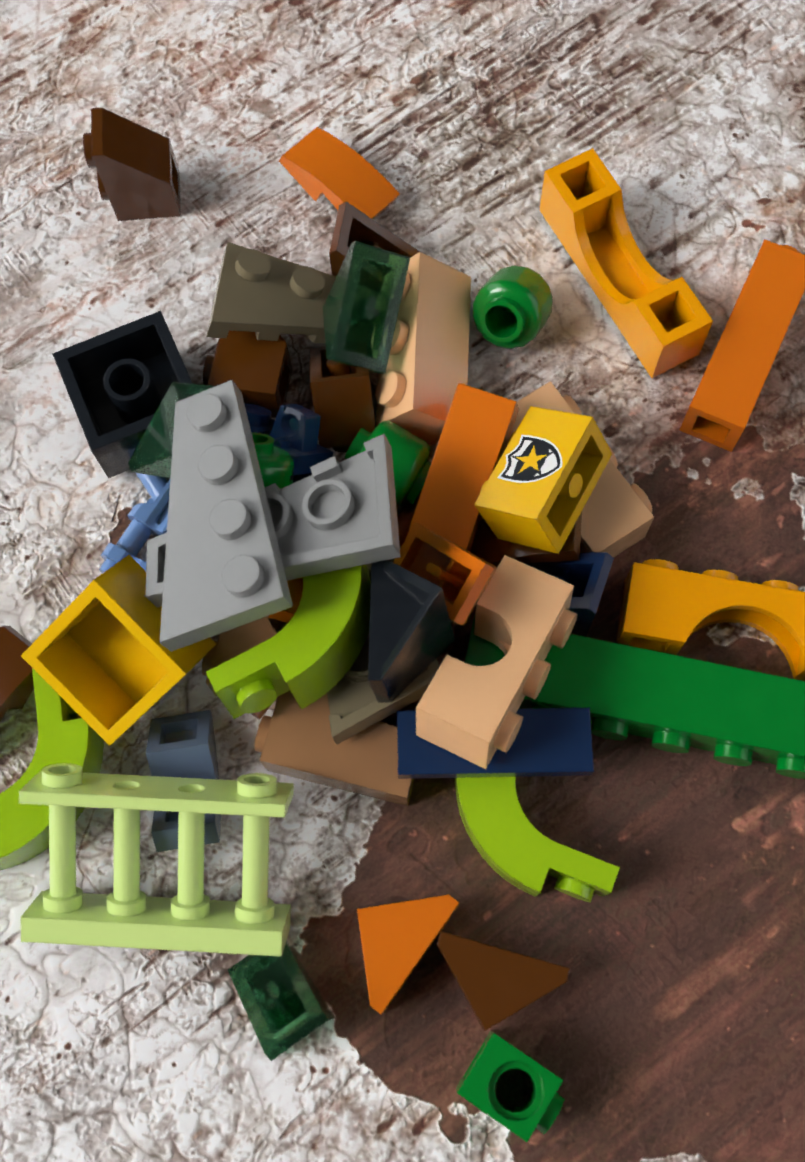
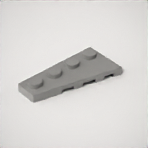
[159,380,293,652]
[145,434,400,608]

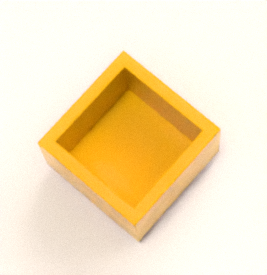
[21,555,216,746]

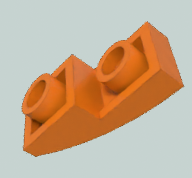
[279,127,400,220]

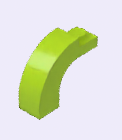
[206,564,371,719]
[0,668,104,871]
[455,777,620,902]

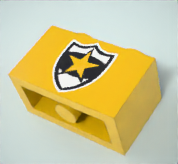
[474,406,612,554]

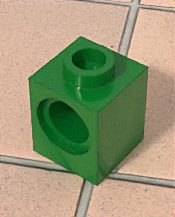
[456,1030,565,1142]

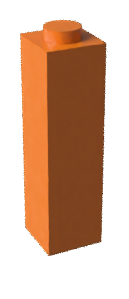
[679,239,805,452]
[405,383,519,552]

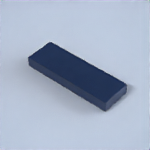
[397,708,594,779]

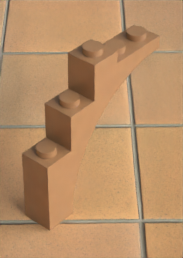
[202,617,415,807]

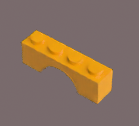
[539,148,713,378]
[616,559,805,681]

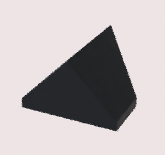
[368,560,455,703]

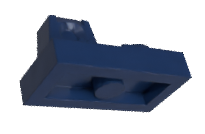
[244,403,334,475]

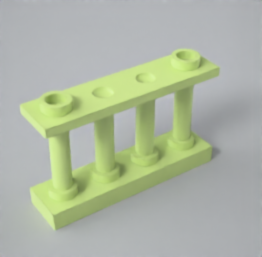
[19,763,294,956]

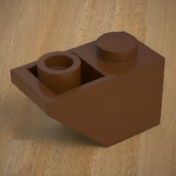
[83,108,181,221]
[203,330,293,418]

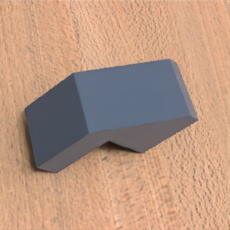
[146,710,221,852]

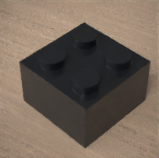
[52,311,197,478]

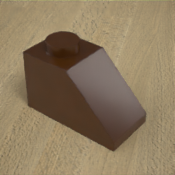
[309,344,376,452]

